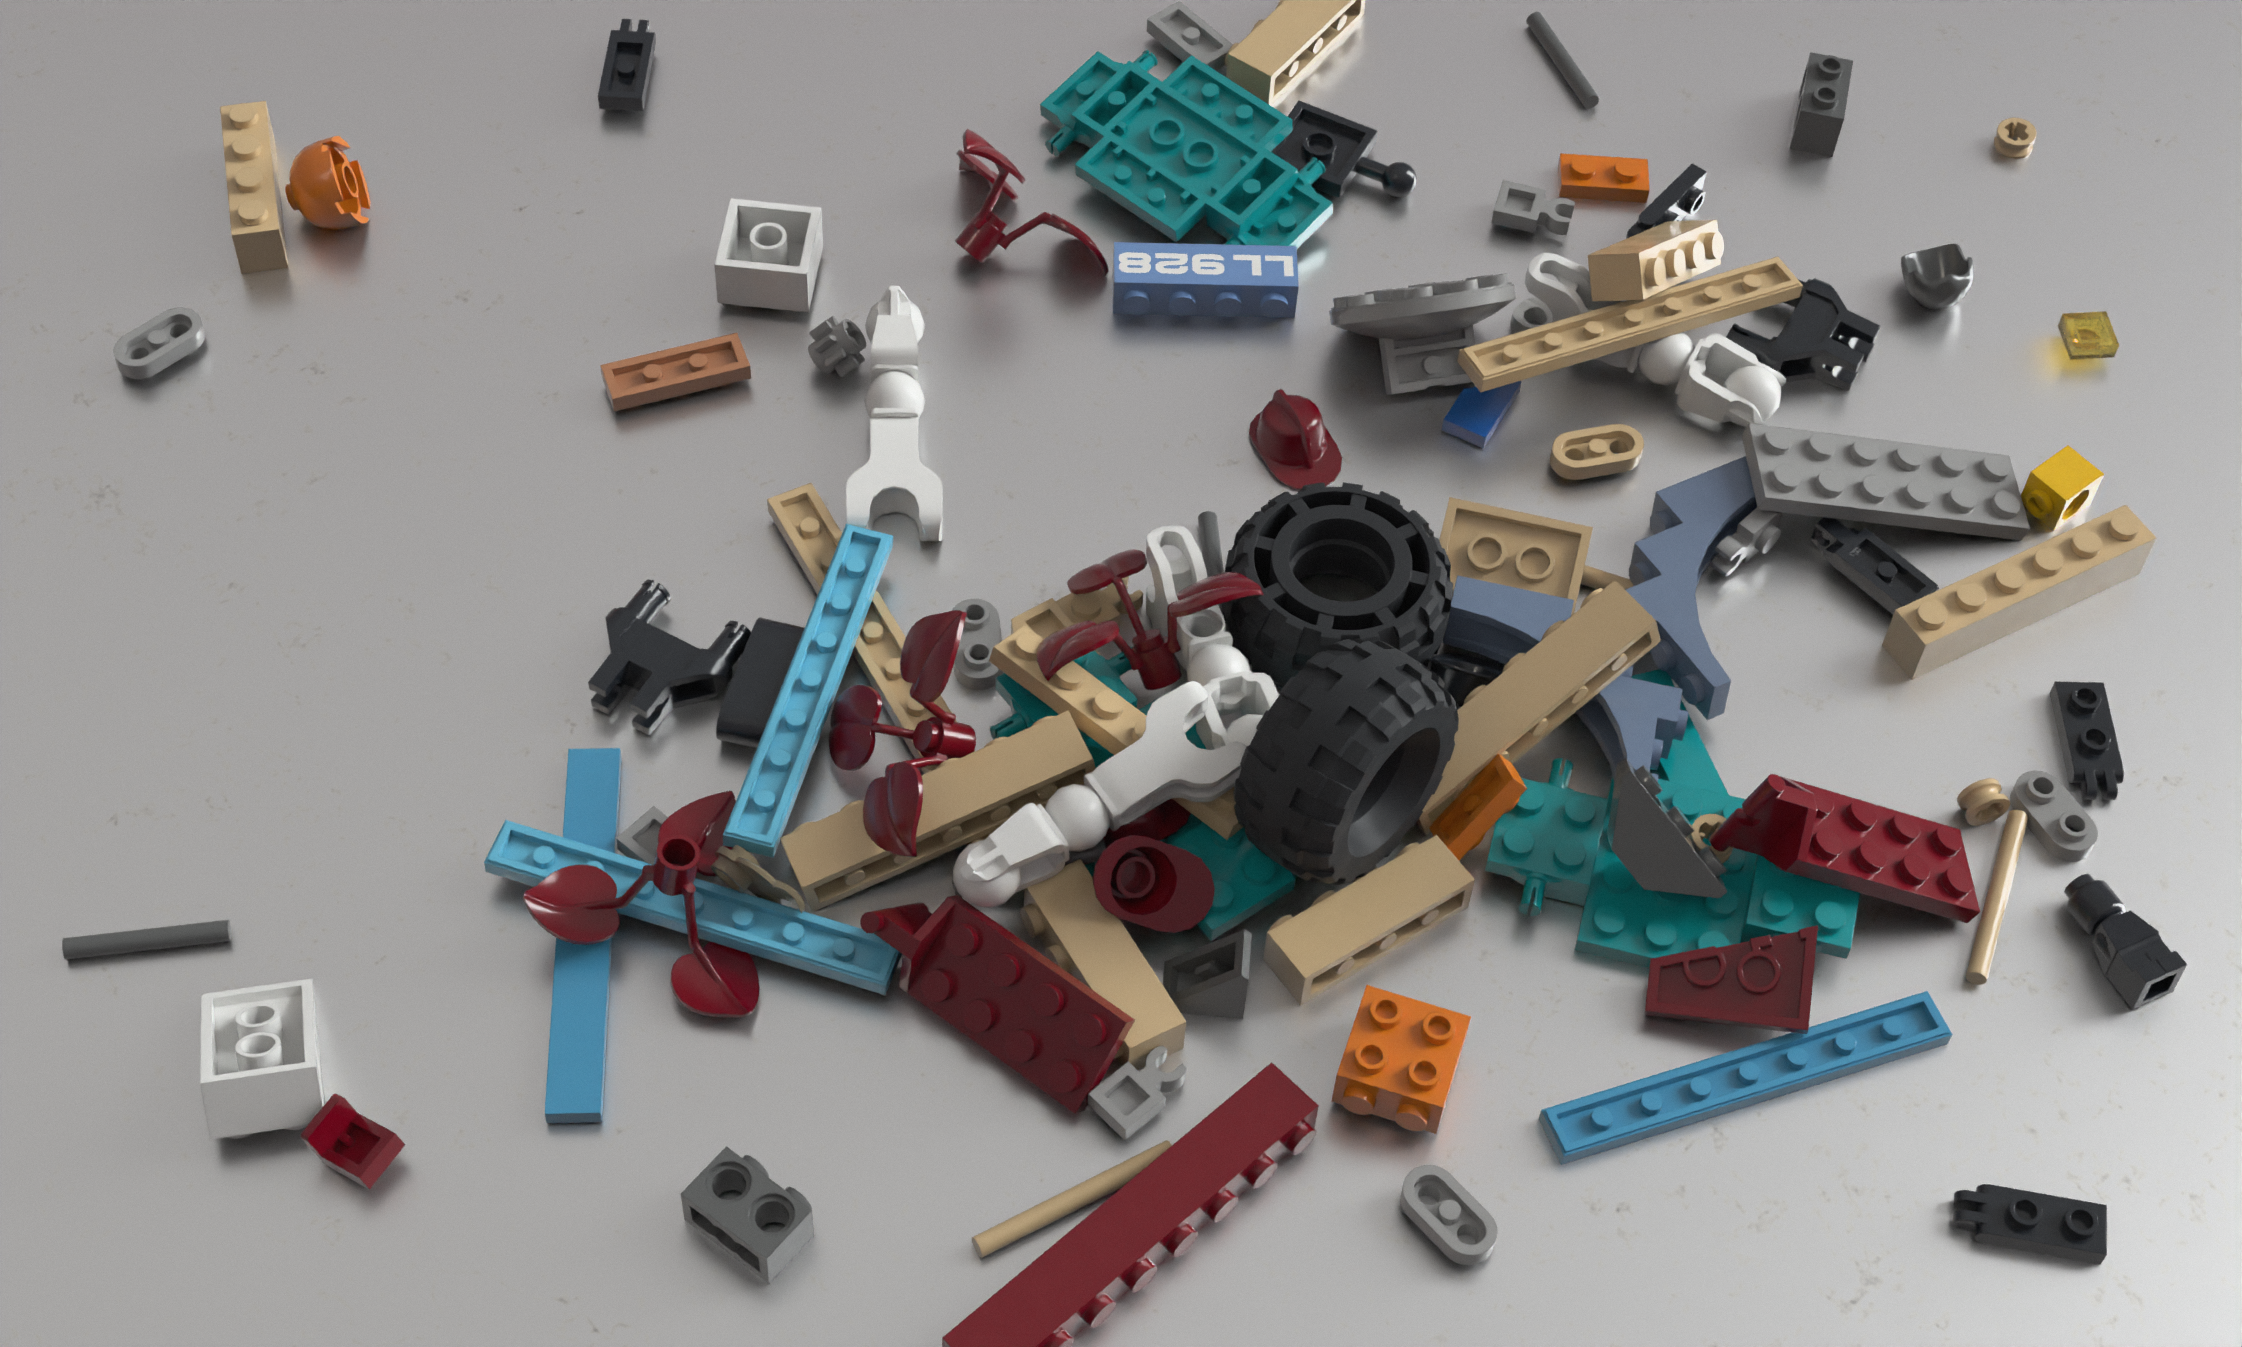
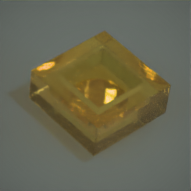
[2058,311,2119,360]

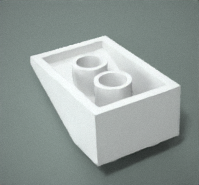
[200,979,324,1140]

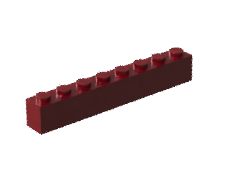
[942,1062,1319,1347]

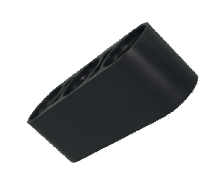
[716,617,804,748]

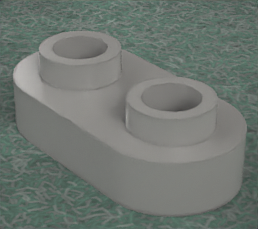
[113,307,205,379]
[952,599,1003,690]
[2010,771,2098,862]
[1400,1165,1497,1265]

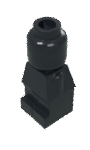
[2064,874,2187,1009]

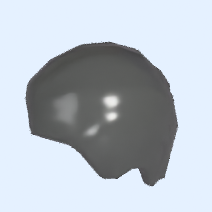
[1901,244,1974,309]

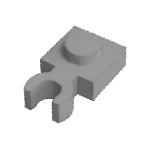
[1491,180,1575,235]
[1710,507,1783,577]
[1088,1046,1187,1140]

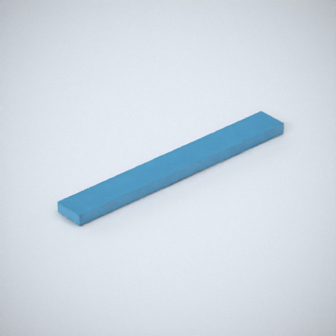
[545,748,622,1123]
[1539,991,1953,1165]

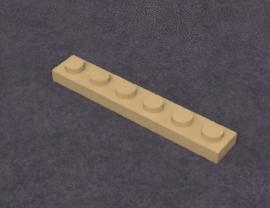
[989,625,1243,840]

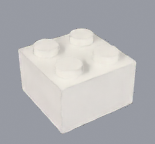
[714,198,823,312]

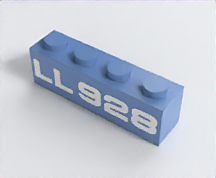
[1112,242,1299,318]

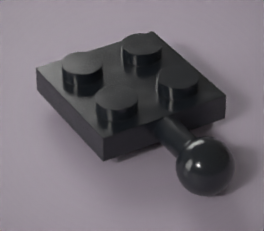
[1271,101,1417,198]

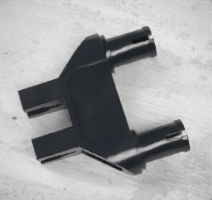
[1726,278,1881,391]
[588,580,751,735]

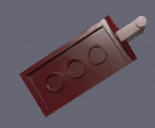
[1709,774,1980,923]
[860,895,1135,1114]

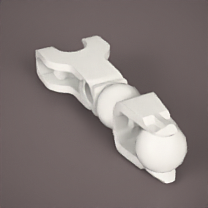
[1510,253,1786,427]
[845,286,943,541]
[1146,525,1279,750]
[953,681,1247,908]

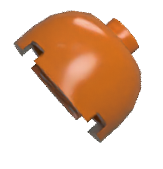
[285,136,370,231]

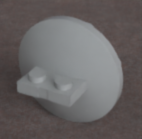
[1329,273,1516,395]

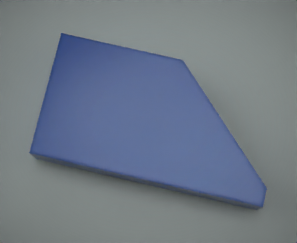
[1441,381,1522,449]

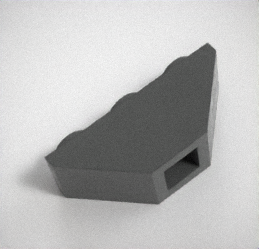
[1607,758,1727,898]

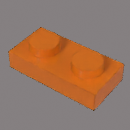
[1558,153,1650,203]
[1429,754,1527,861]

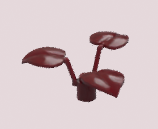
[955,129,1109,277]
[1036,549,1264,690]
[828,610,976,857]
[523,791,760,1018]

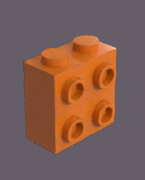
[1331,985,1471,1134]

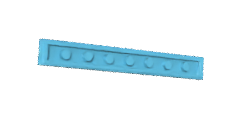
[723,524,893,858]
[484,820,902,995]

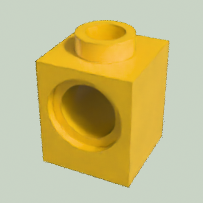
[2021,445,2104,531]

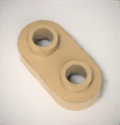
[1549,424,1644,480]

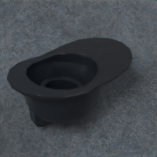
[1428,653,1504,710]

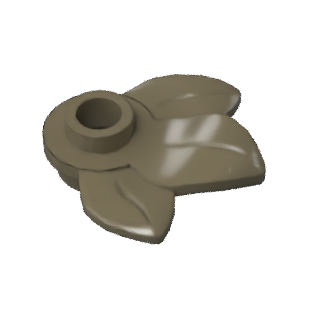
[711,845,805,914]

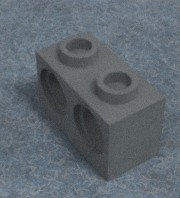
[1789,52,1853,157]
[681,1146,814,1284]

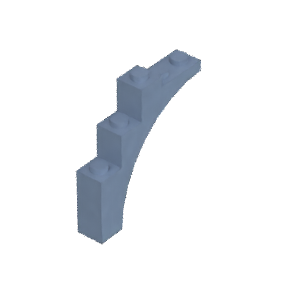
[1625,456,1757,720]
[1443,575,1688,782]

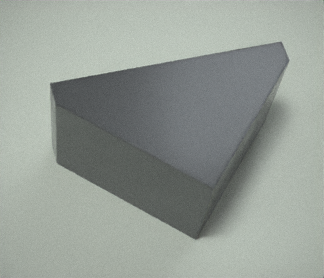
[1162,929,1252,1019]

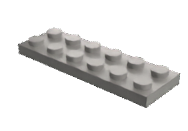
[1742,423,2030,540]

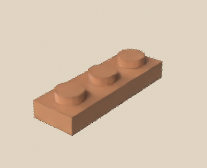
[600,333,751,411]

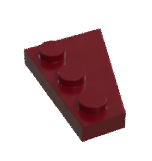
[1645,925,1818,1034]

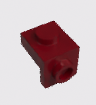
[301,1094,405,1189]

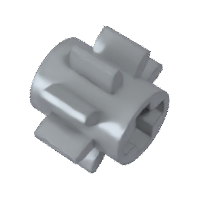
[808,316,866,377]

